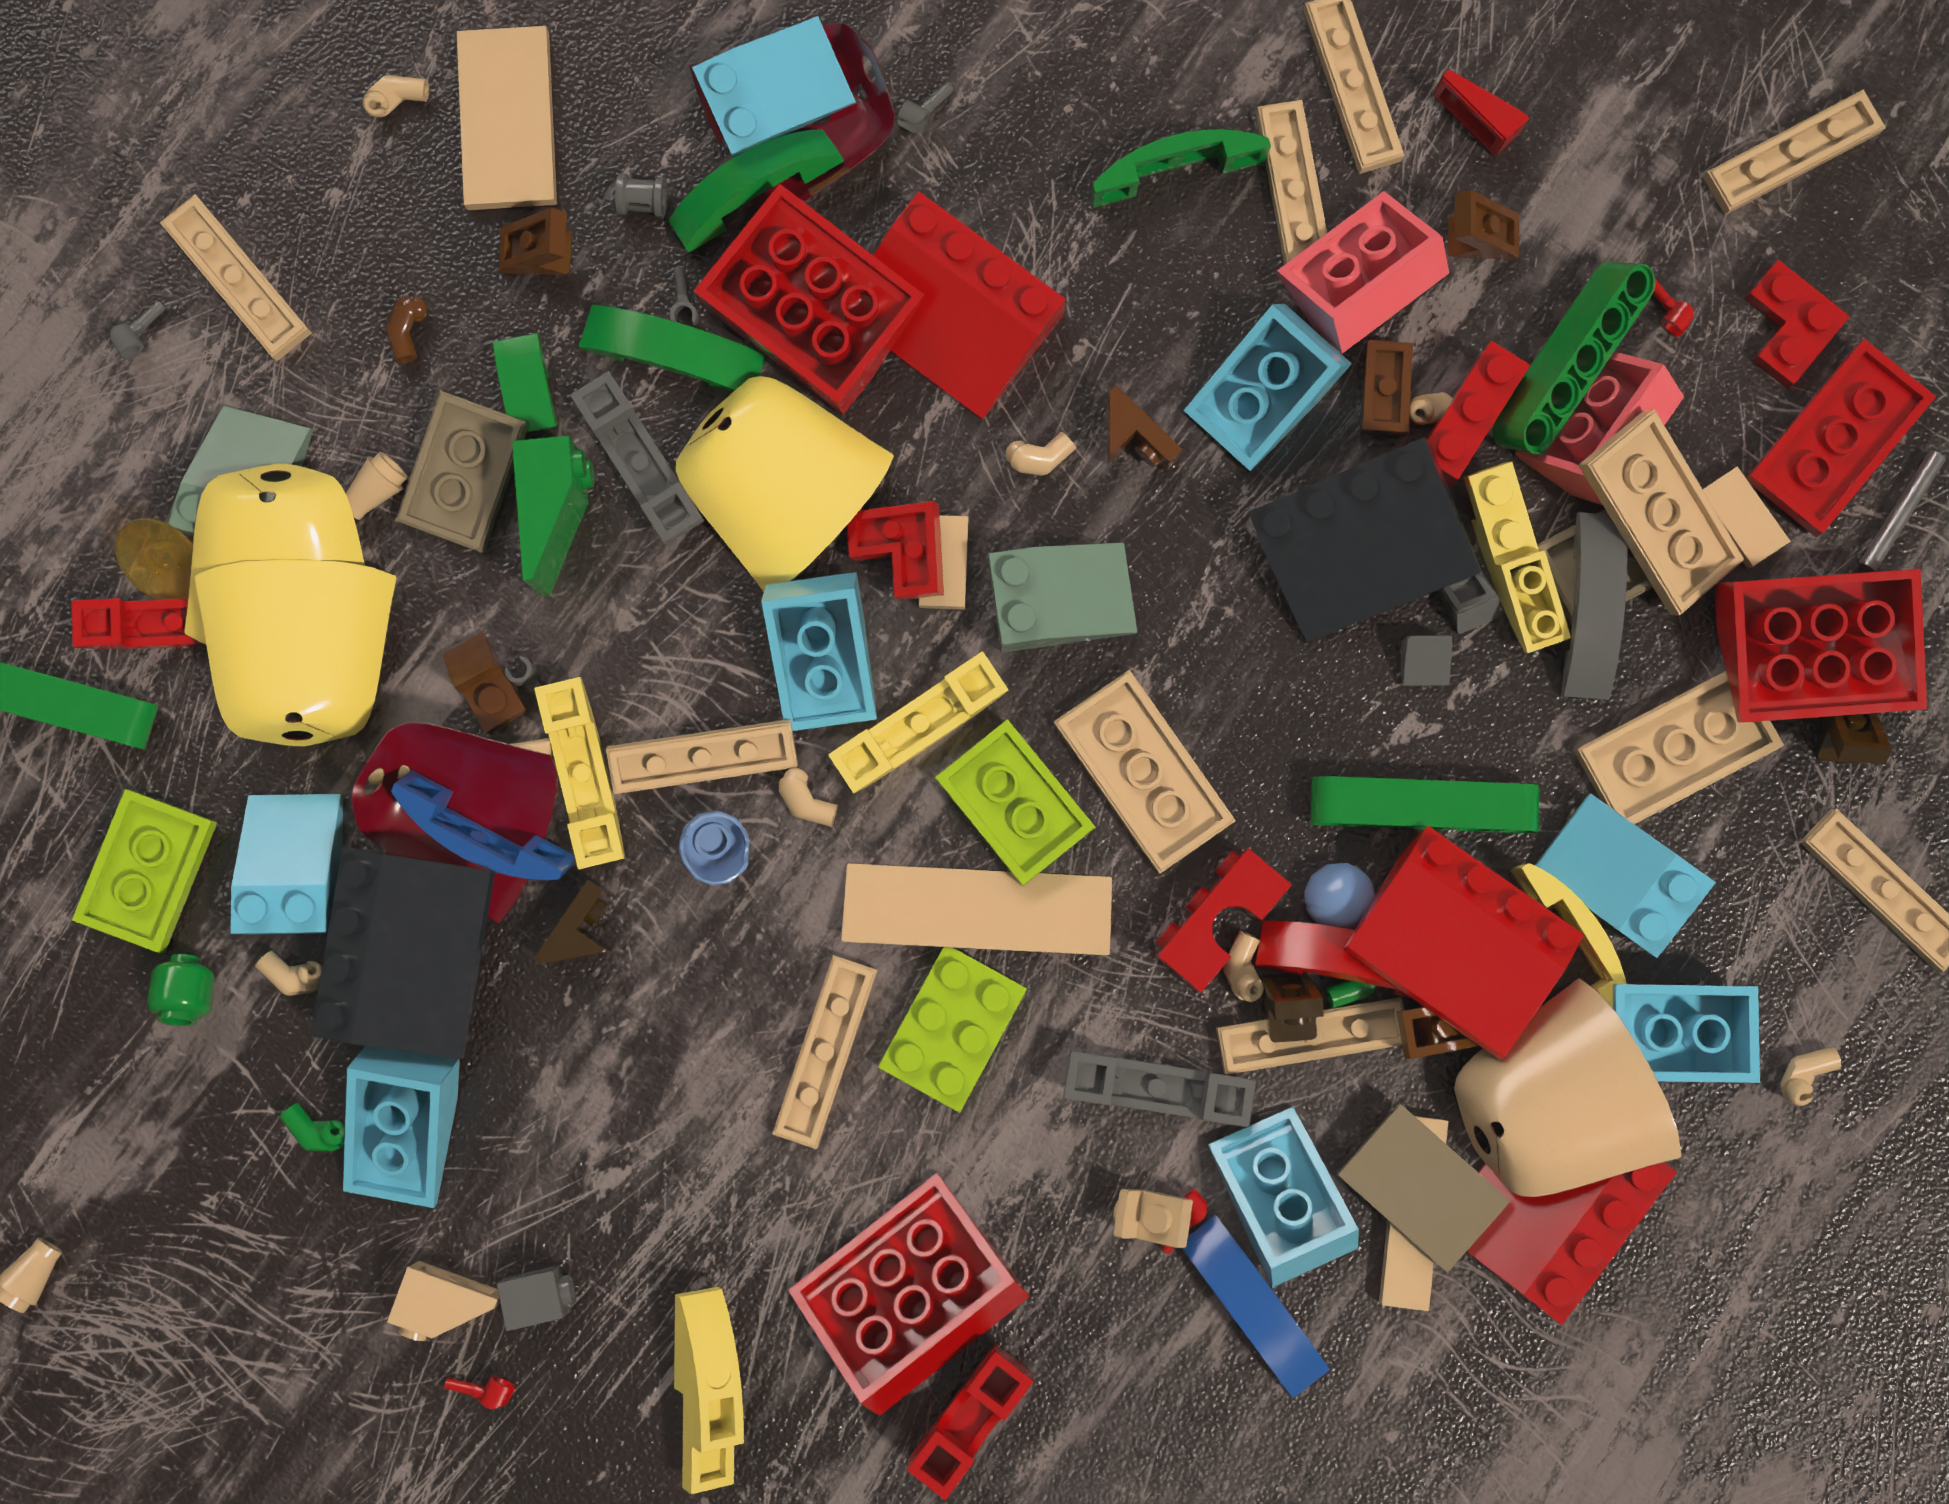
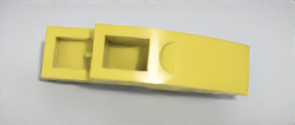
[1463,462,1571,653]
[674,1287,744,1494]

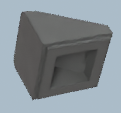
[1438,573,1499,634]
[1401,636,1453,686]

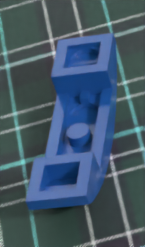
[391,770,576,880]
[1182,1214,1330,1398]

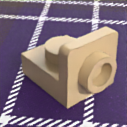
[1113,1189,1193,1248]

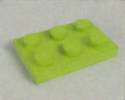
[935,719,1095,886]
[72,789,217,953]
[878,947,1027,1113]

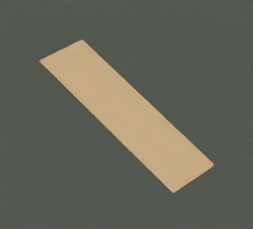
[841,864,1112,955]

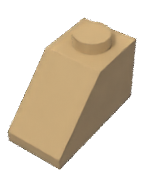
[387,1261,501,1341]

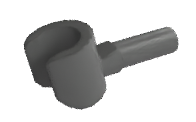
[898,82,954,134]
[670,266,699,326]
[110,301,165,360]
[505,656,542,699]

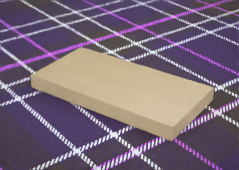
[457,26,557,210]
[1579,409,1744,615]
[1053,670,1236,874]
[1573,671,1784,824]

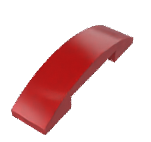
[72,598,206,649]
[1255,921,1411,998]

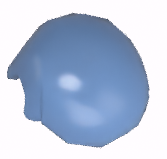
[679,810,750,886]
[1304,863,1376,930]

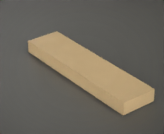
[1303,0,1404,174]
[1703,90,1886,215]
[1256,100,1327,265]
[160,194,312,361]
[606,719,798,794]
[1799,808,1949,972]
[772,955,878,1149]
[1216,997,1404,1075]
[1379,1116,1448,1311]

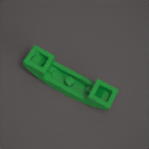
[668,129,844,253]
[1091,129,1271,208]
[579,305,766,393]

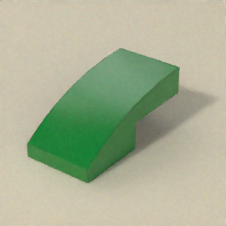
[493,333,558,432]

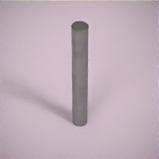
[1858,451,1946,572]

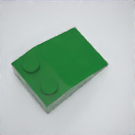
[512,436,595,596]

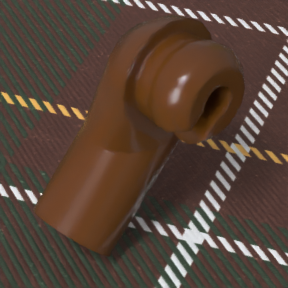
[385,295,427,364]

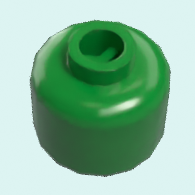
[147,954,215,1026]

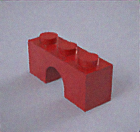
[1426,341,1530,489]
[1154,848,1292,993]
[907,1342,1034,1501]

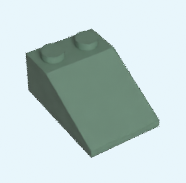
[168,405,313,539]
[988,543,1137,653]

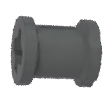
[615,173,667,218]

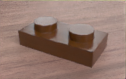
[1360,340,1413,437]

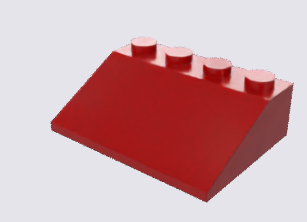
[693,183,925,415]
[873,191,1066,421]
[1714,569,1927,723]
[1343,825,1584,1060]
[1466,1162,1677,1325]
[788,1173,1030,1416]

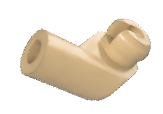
[363,75,429,117]
[1409,392,1453,425]
[1005,432,1076,476]
[779,768,838,827]
[1223,930,1264,1002]
[255,950,322,996]
[1780,1047,1841,1106]

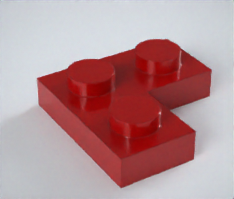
[1744,259,1850,389]
[847,501,944,600]

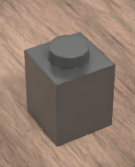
[497,1264,575,1331]

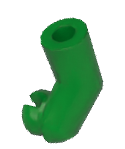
[1324,980,1377,1009]
[279,1102,345,1152]

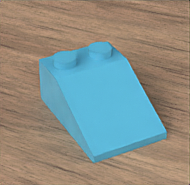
[692,16,856,158]
[1183,304,1352,471]
[761,572,877,731]
[1534,793,1716,958]
[231,794,343,935]
[1613,984,1760,1083]
[343,1046,460,1208]
[1208,1107,1359,1287]

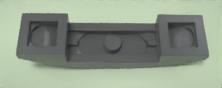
[570,371,704,545]
[1561,512,1627,700]
[1063,1050,1256,1127]

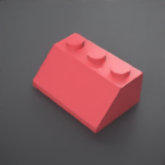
[1277,191,1449,354]
[1515,351,1684,505]

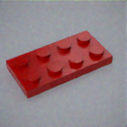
[1746,339,1936,537]

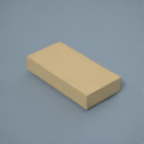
[1703,466,1791,569]
[919,515,968,610]

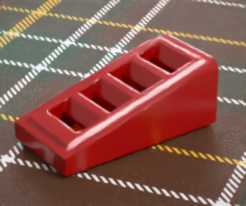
[1433,69,1530,156]

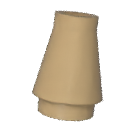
[346,452,407,520]
[0,1237,62,1313]

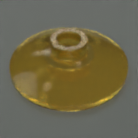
[115,518,193,600]

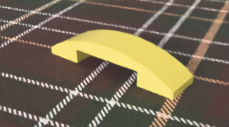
[828,651,1009,794]
[534,677,625,869]
[1511,863,1627,1009]

